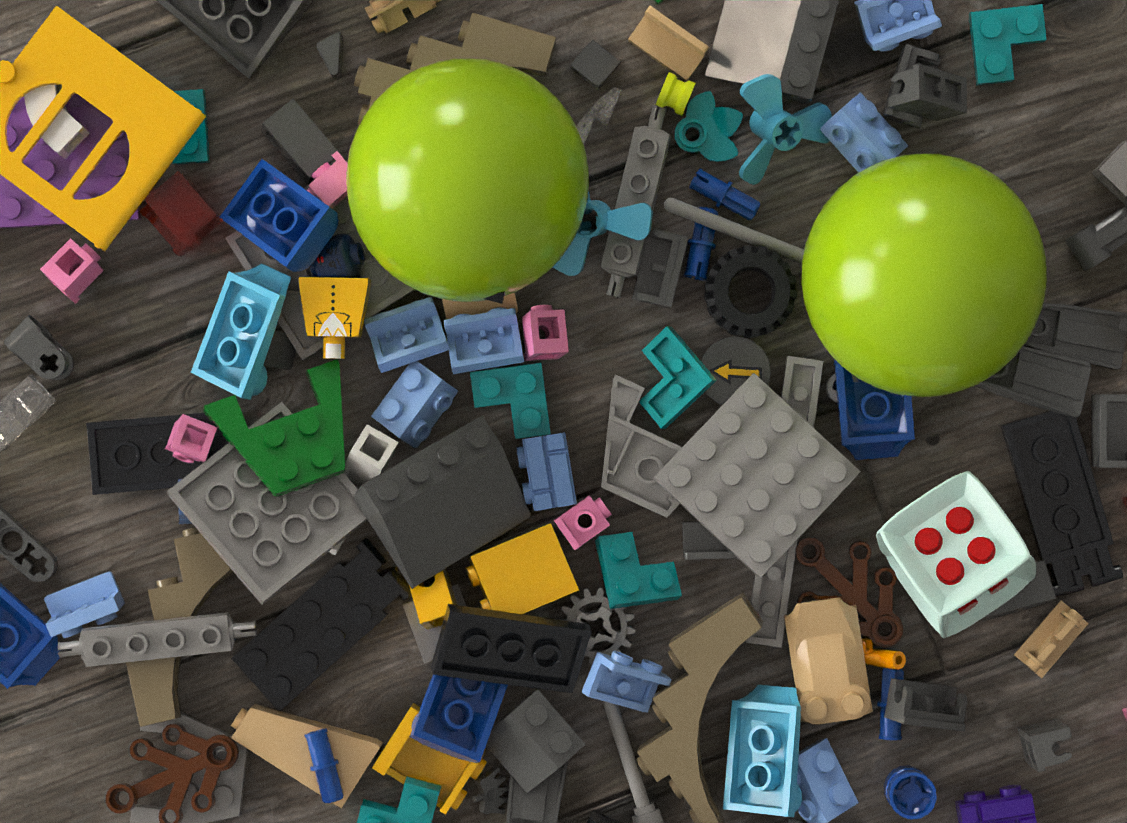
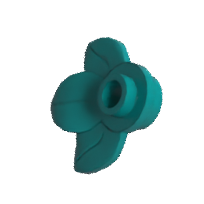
[674,91,743,162]

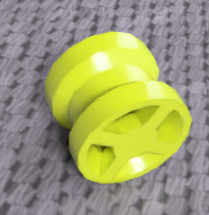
[656,72,696,116]

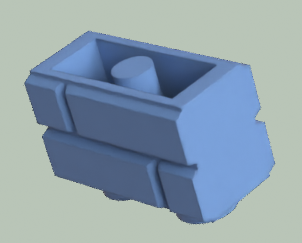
[516,432,577,511]

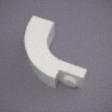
[24,85,90,159]
[329,425,399,556]

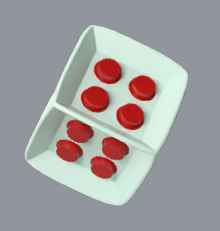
[876,471,1036,638]

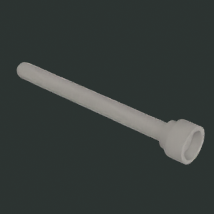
[664,198,804,268]
[602,701,664,823]

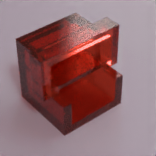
[139,171,223,257]

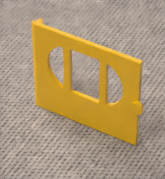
[0,6,206,251]

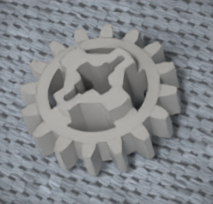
[558,587,636,666]

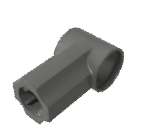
[1065,206,1127,271]

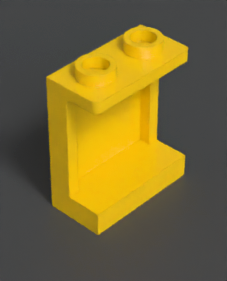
[465,523,579,614]
[372,703,487,815]

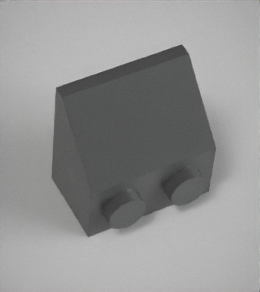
[486,689,586,793]

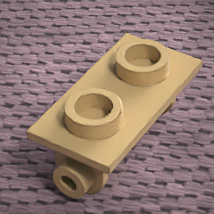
[364,0,441,34]
[1014,600,1089,678]

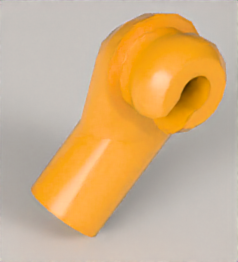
[862,638,906,670]

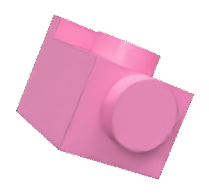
[307,151,348,209]
[40,238,103,304]
[522,305,569,361]
[165,414,217,463]
[554,495,612,550]

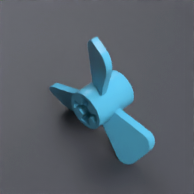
[739,74,832,185]
[553,191,653,276]

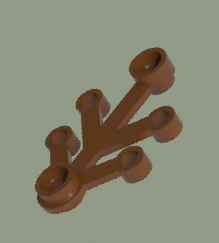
[795,537,903,647]
[106,723,239,823]

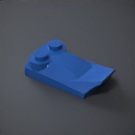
[219,159,339,272]
[834,359,915,460]
[0,583,60,689]
[410,675,508,763]

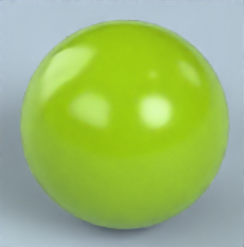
[346,58,589,302]
[801,154,1047,397]

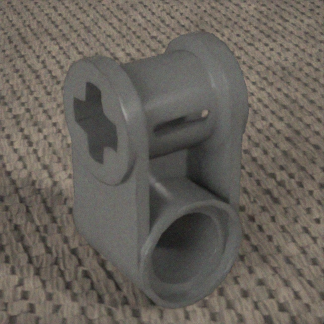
[3,315,74,380]

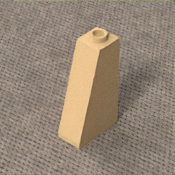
[231,704,383,808]

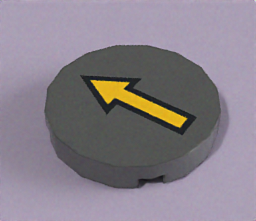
[701,336,771,405]

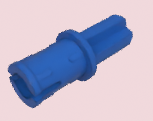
[689,168,760,220]
[684,207,718,281]
[877,668,904,740]
[304,728,344,803]

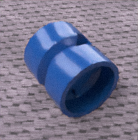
[883,765,937,820]

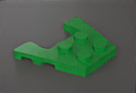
[203,359,345,497]

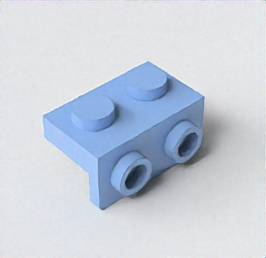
[854,0,942,51]
[820,92,908,173]
[364,297,450,373]
[444,307,524,374]
[371,361,458,448]
[44,571,125,638]
[582,651,672,713]
[797,738,859,823]

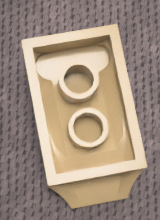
[784,597,873,724]

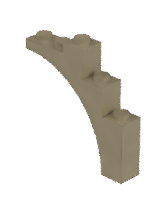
[348,13,556,157]
[126,527,233,727]
[636,592,763,823]

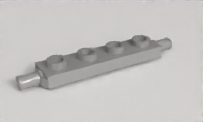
[601,105,672,298]
[58,612,257,667]

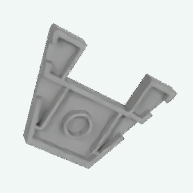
[601,374,682,518]
[130,711,248,823]

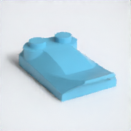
[191,263,291,400]
[723,685,802,817]

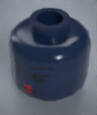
[309,233,365,278]

